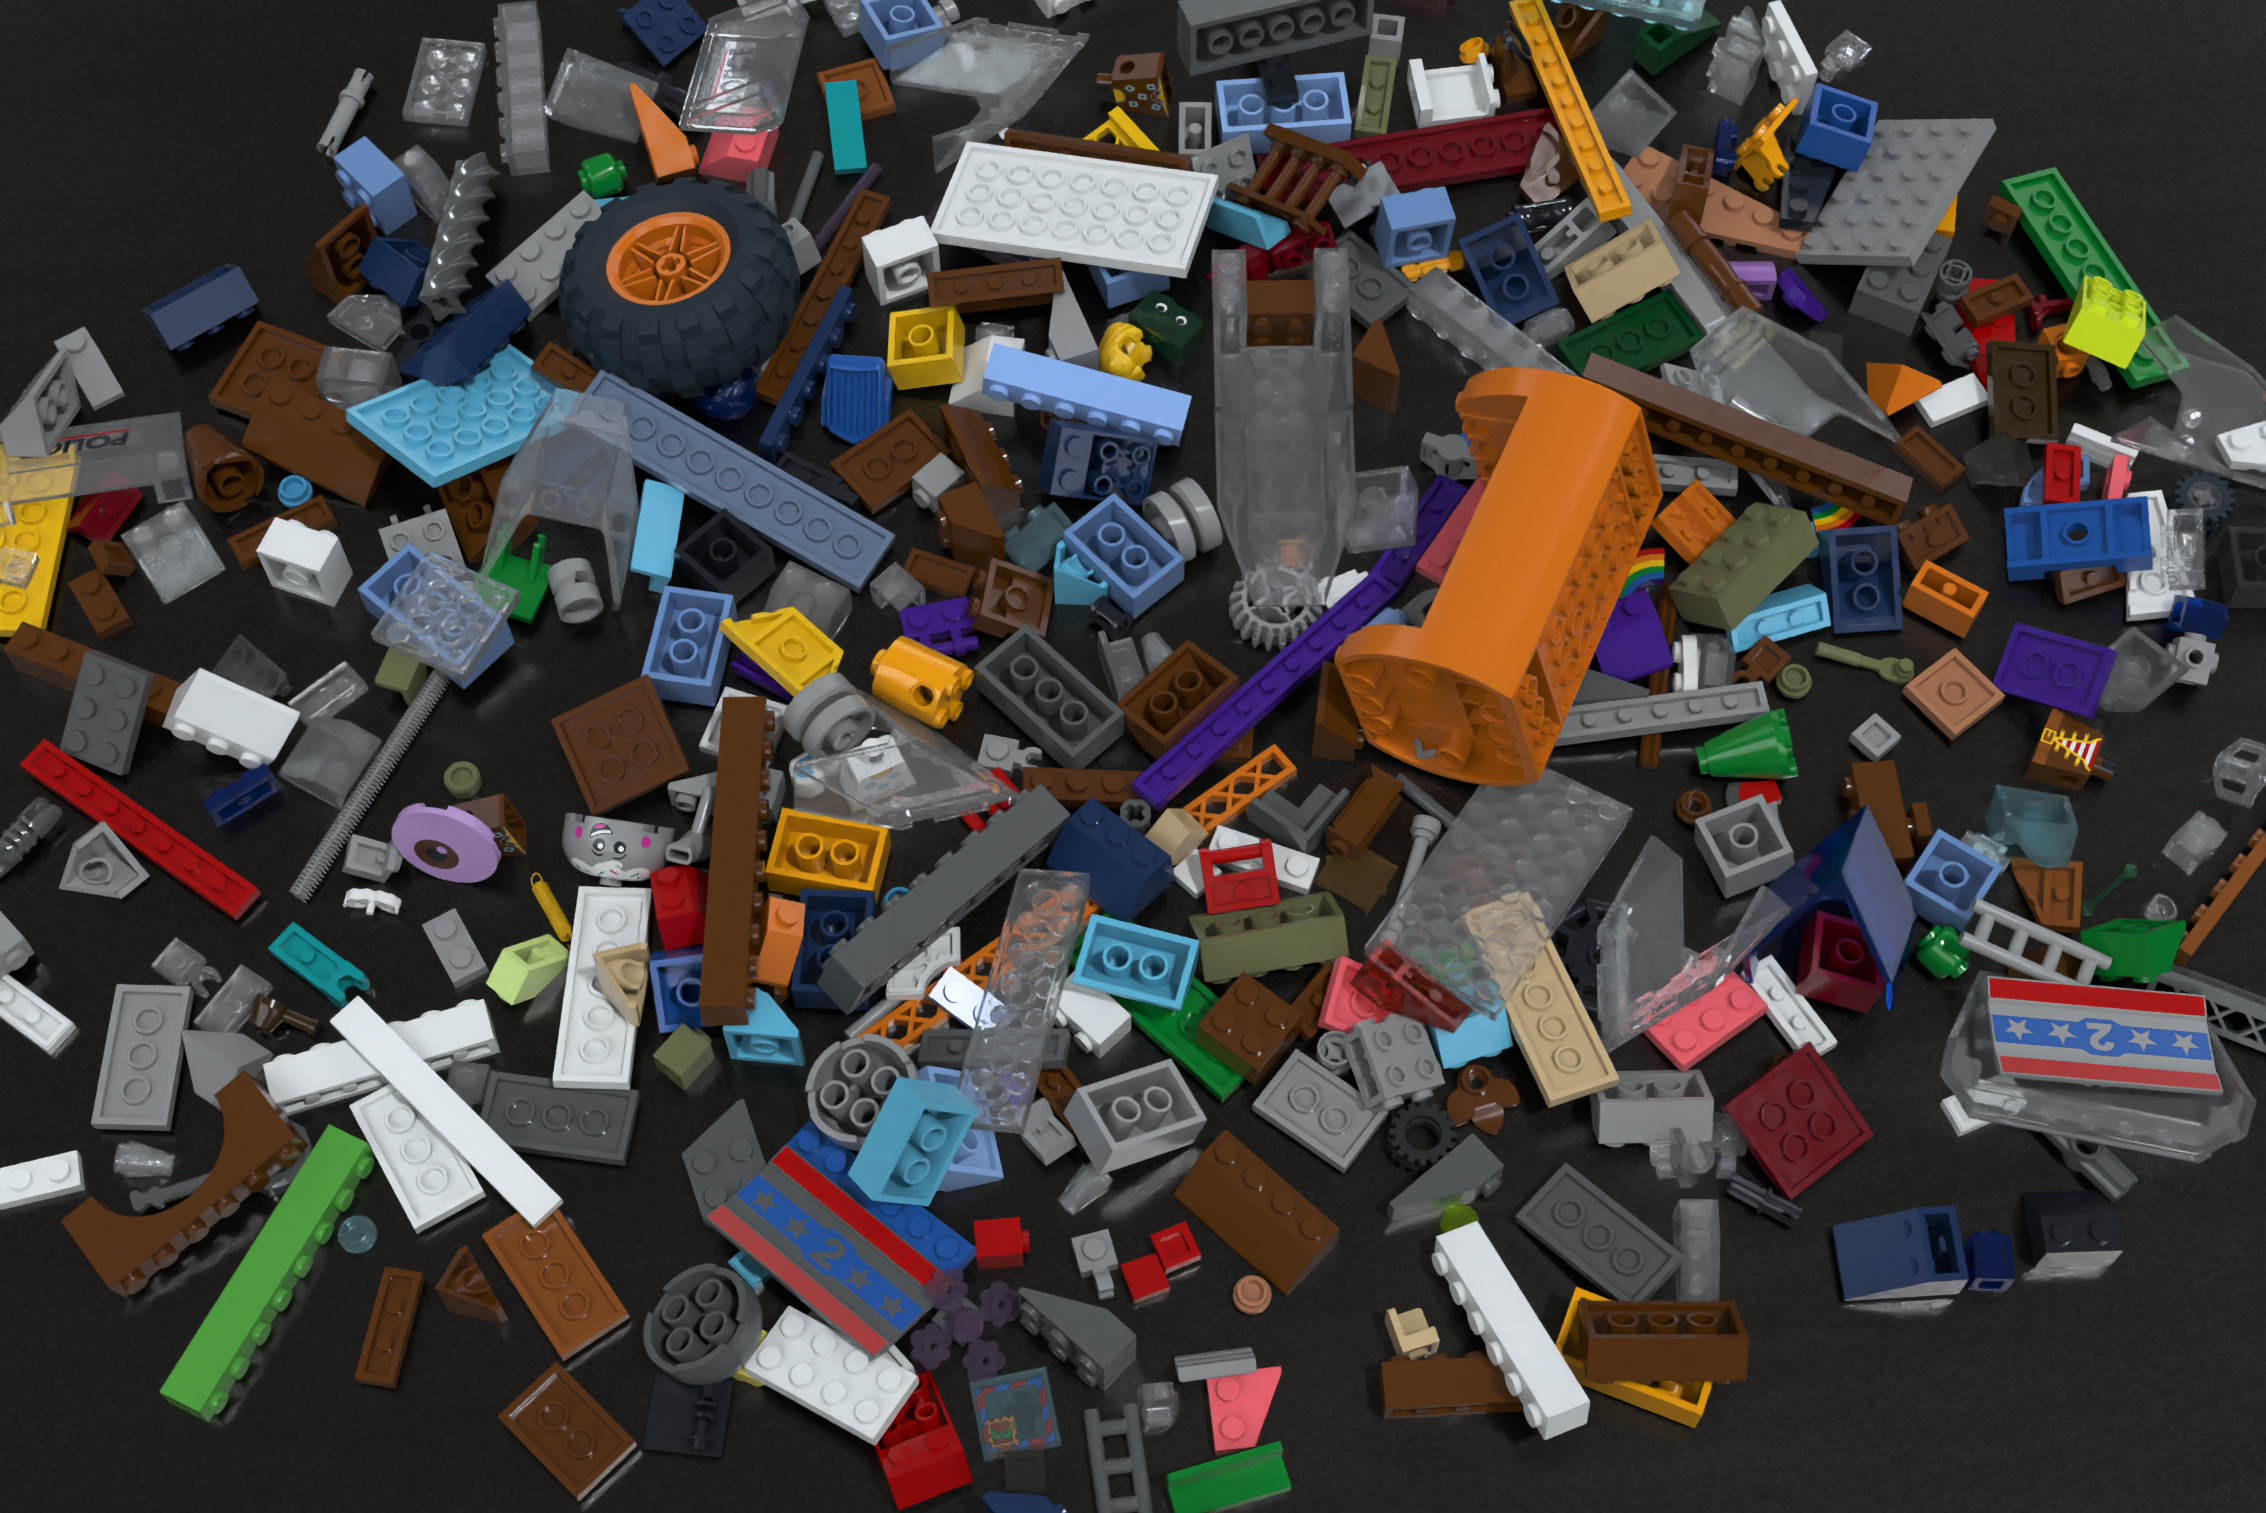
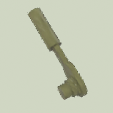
[1815,641,1914,685]

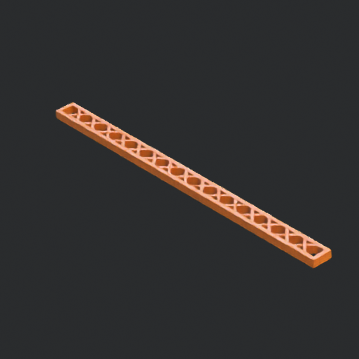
[810,744,1297,1070]

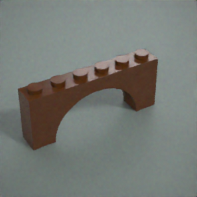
[61,1070,309,1297]

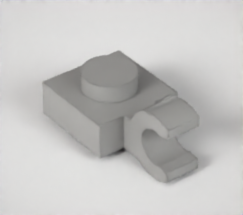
[1071,1229,1118,1300]

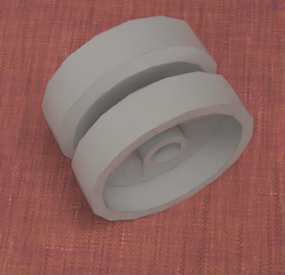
[1143,477,1223,563]
[782,672,876,765]

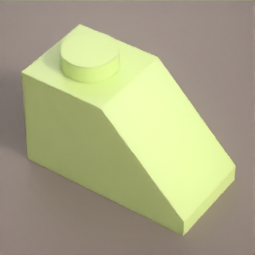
[486,934,570,1005]

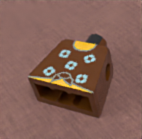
[1097,52,1175,117]
[453,793,527,857]

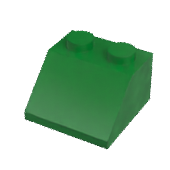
[2081,918,2186,983]

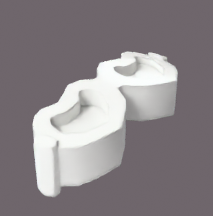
[343,888,402,915]

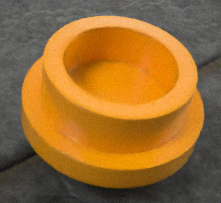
[1459,37,1491,65]

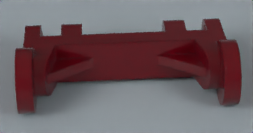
[2026,293,2074,331]

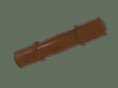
[1667,210,1765,326]

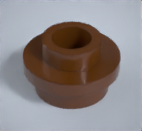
[1676,790,1712,825]

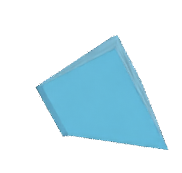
[1054,540,1109,605]

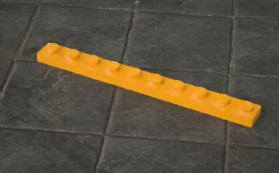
[1509,0,1632,223]

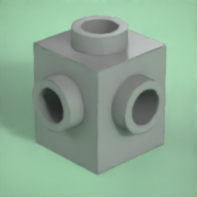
[2163,632,2219,687]

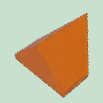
[1866,363,1943,416]

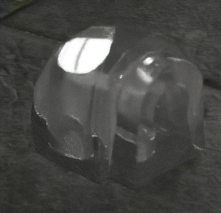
[1137,1382,1180,1436]

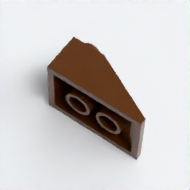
[306,203,378,307]

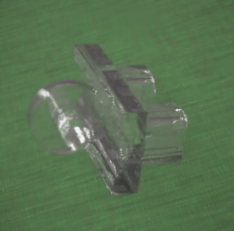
[1649,1128,1715,1188]

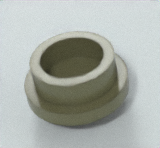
[1776,664,1812,699]

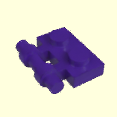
[899,596,979,657]

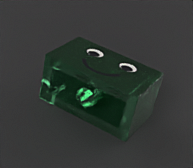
[1128,289,1206,368]

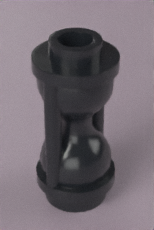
[1506,195,1580,233]

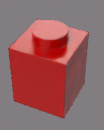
[974,1217,1030,1270]

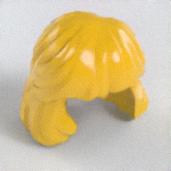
[1098,322,1153,382]

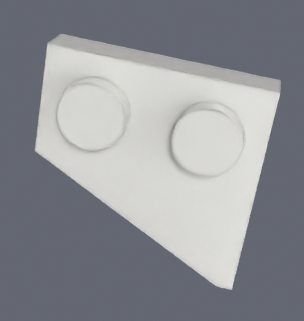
[2215,420,2266,472]

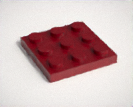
[1720,1041,1874,1200]

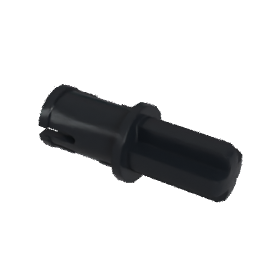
[1726,1173,1803,1229]

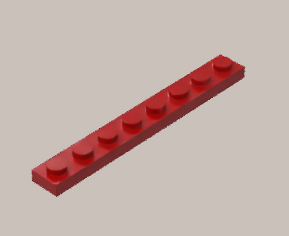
[19,739,261,921]

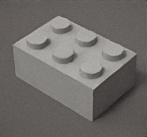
[1064,1059,1207,1175]

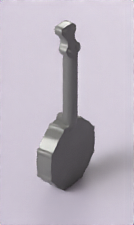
[130,1120,313,1214]

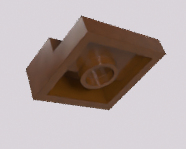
[967,557,1054,639]

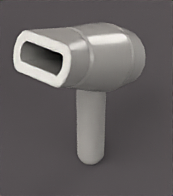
[665,785,716,865]

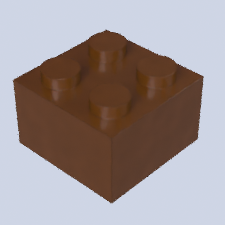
[1241,280,1313,354]
[1196,971,1303,1086]

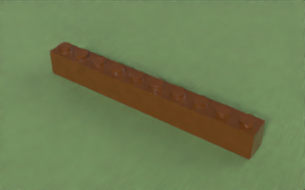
[1581,352,1913,525]
[699,696,775,1026]

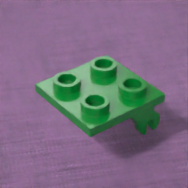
[469,523,552,624]

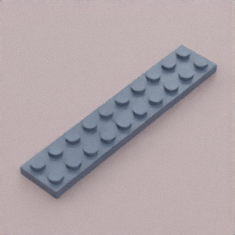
[565,369,895,593]

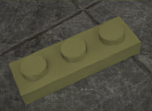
[1354,55,1397,139]

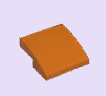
[1651,479,1736,565]

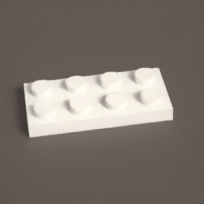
[349,1084,486,1234]
[744,1306,919,1446]

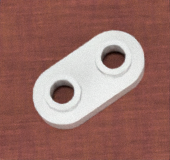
[1672,635,1698,693]

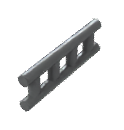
[1083,1403,1153,1513]

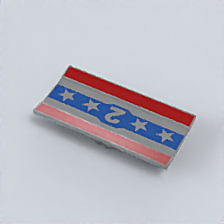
[1985,976,2224,1096]

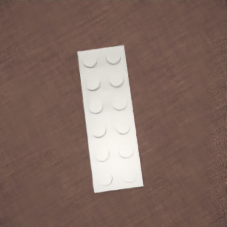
[552,886,653,1090]

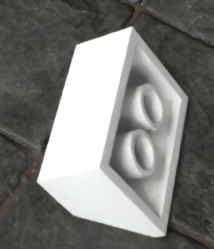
[162,668,300,770]

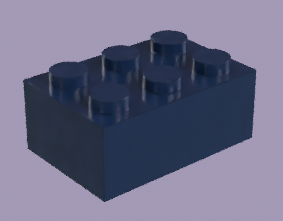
[791,889,877,1011]

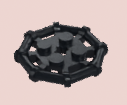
[1543,895,1670,1023]

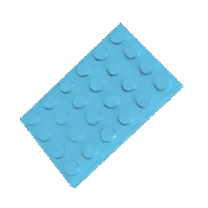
[346,344,578,488]

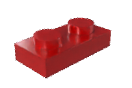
[2042,442,2081,505]

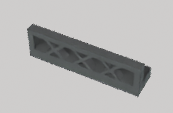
[2145,963,2266,1053]

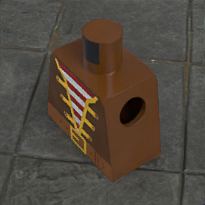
[2023,707,2118,791]

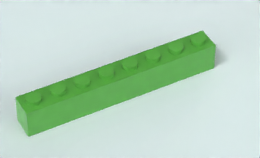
[159,1124,375,1423]

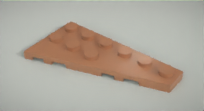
[1623,143,1813,260]

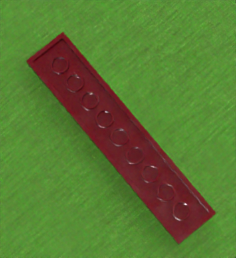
[1256,107,1564,210]

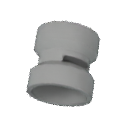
[1315,1031,1351,1078]

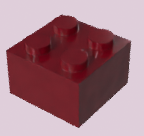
[1795,910,1888,1013]

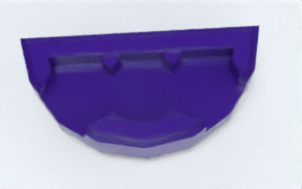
[1777,268,1828,322]

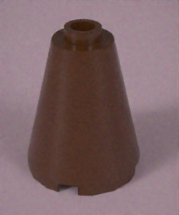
[183,424,265,512]

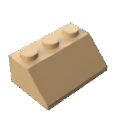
[1564,217,1681,323]

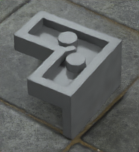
[1248,783,1350,855]

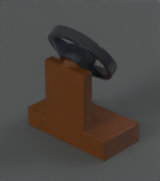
[1487,20,1538,104]

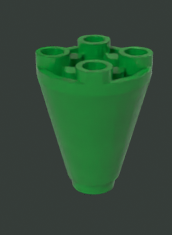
[1696,708,1798,780]

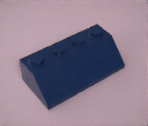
[400,278,532,387]

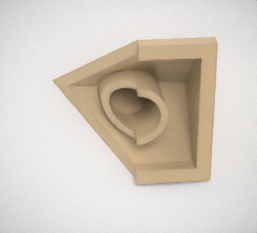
[593,942,650,1026]

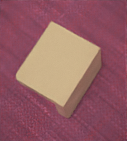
[1145,808,1208,865]
[1384,1308,1440,1360]

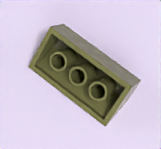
[1188,891,1349,984]

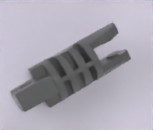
[0,797,63,878]

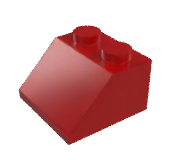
[650,864,709,951]

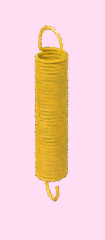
[531,873,573,949]

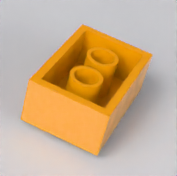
[765,807,891,905]

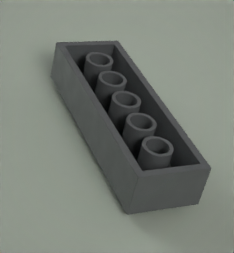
[1177,0,1374,76]

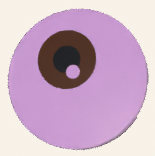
[391,803,501,883]

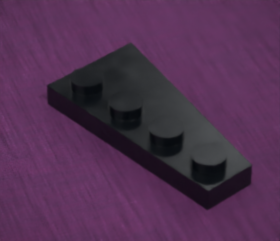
[1778,131,1838,232]

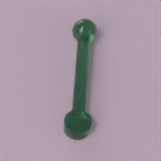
[2081,864,2138,916]

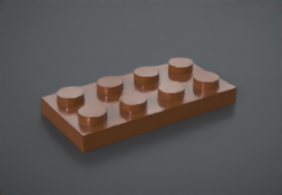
[482,1208,630,1361]

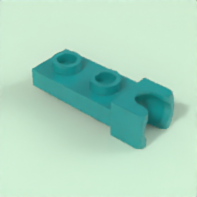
[268,922,370,1009]

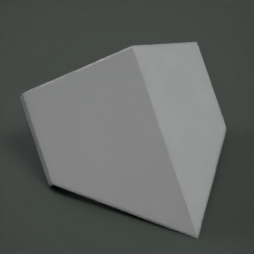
[59,820,150,899]
[181,1030,273,1111]

